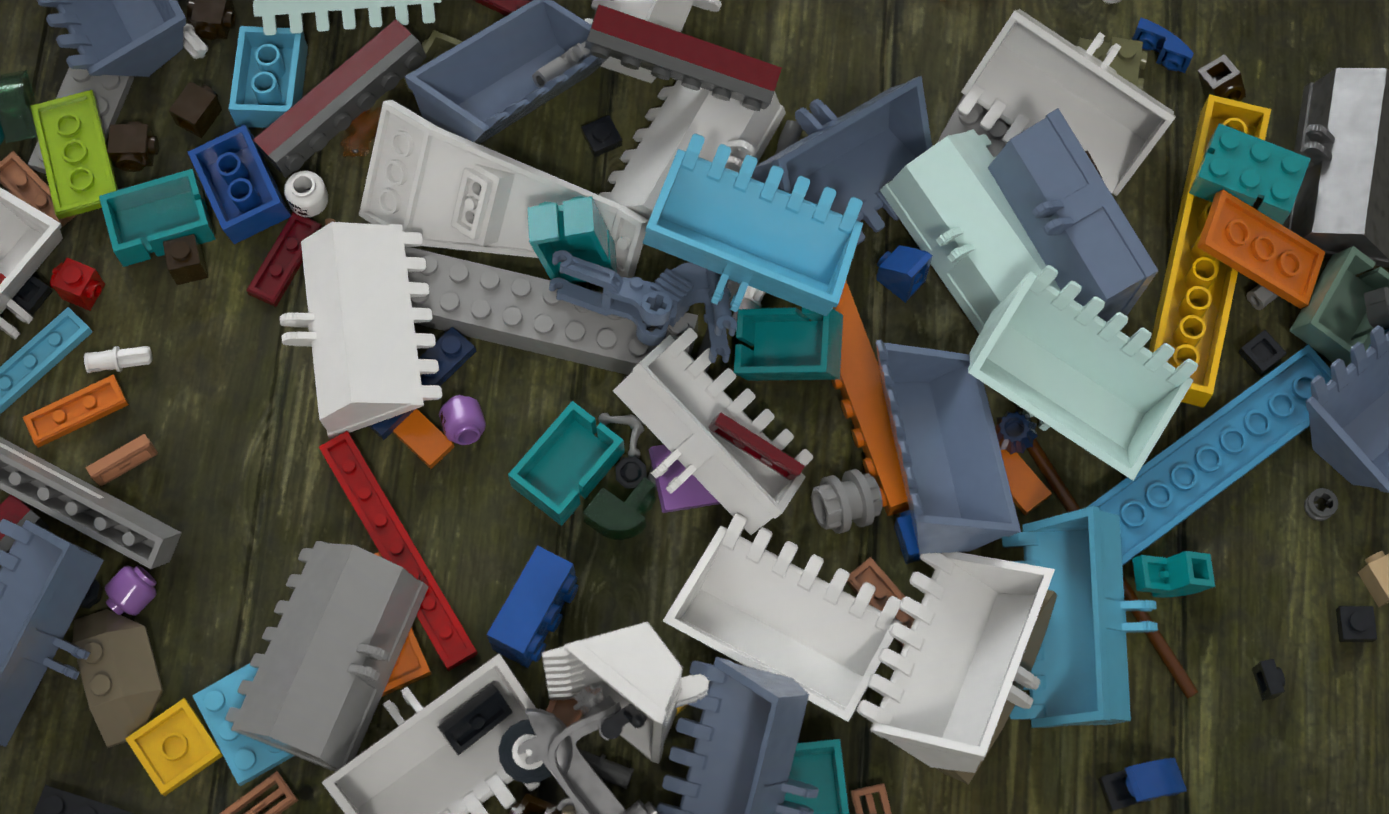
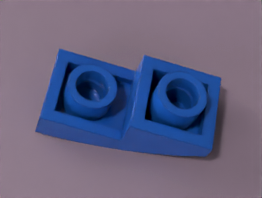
[1132,17,1194,73]
[1125,758,1187,802]

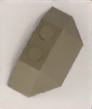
[73,609,163,748]

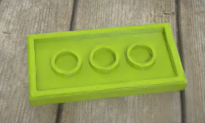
[31,90,118,219]

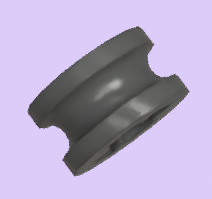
[1304,488,1338,521]

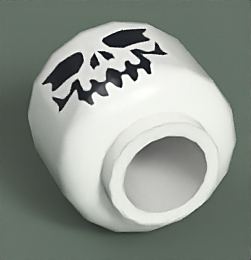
[284,171,328,217]

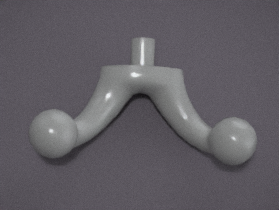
[598,413,644,459]

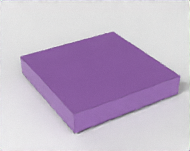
[649,445,720,513]

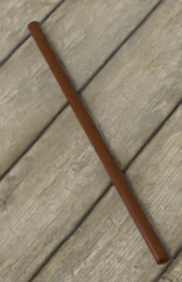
[1026,438,1198,699]

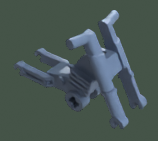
[549,250,737,363]

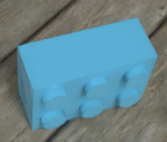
[229,26,308,128]

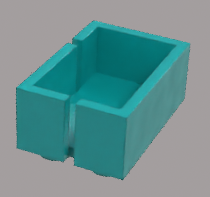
[1189,123,1311,225]
[99,169,216,267]
[527,196,617,284]
[734,307,843,381]
[508,401,625,526]
[784,739,849,814]

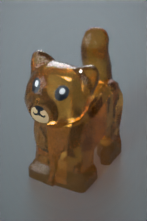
[340,107,381,158]

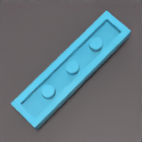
[0,307,93,414]

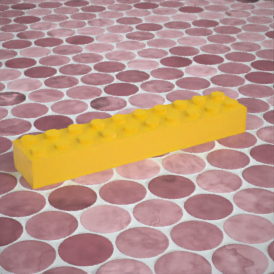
[1149,94,1271,408]

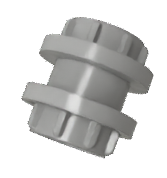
[811,469,883,534]

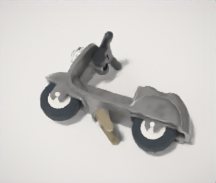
[498,684,660,814]

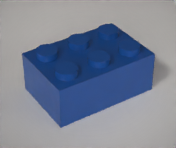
[188,125,291,244]
[487,545,579,668]

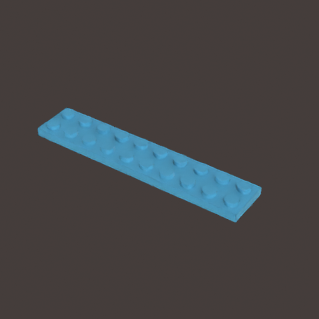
[1086,344,1332,566]

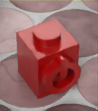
[50,257,105,311]

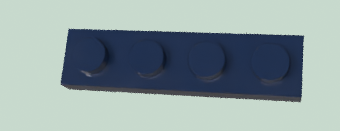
[368,327,476,440]

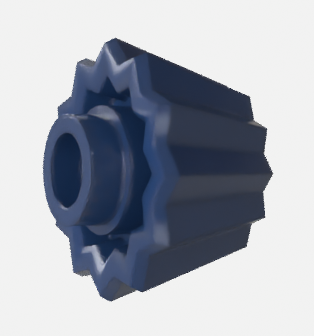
[995,410,1038,455]

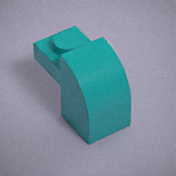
[1132,551,1215,598]

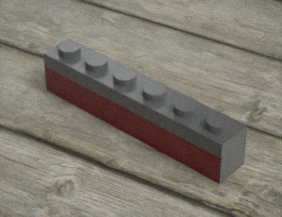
[584,4,782,111]
[253,19,427,178]

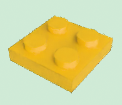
[125,698,223,797]

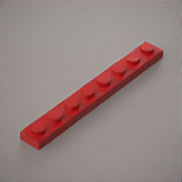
[319,431,478,671]

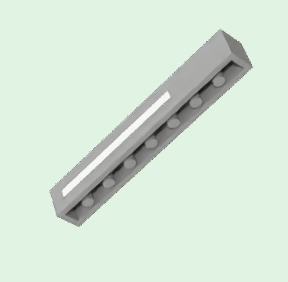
[0,437,182,569]

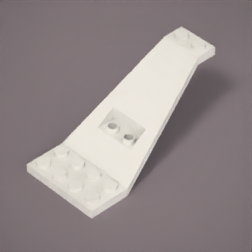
[359,100,649,278]

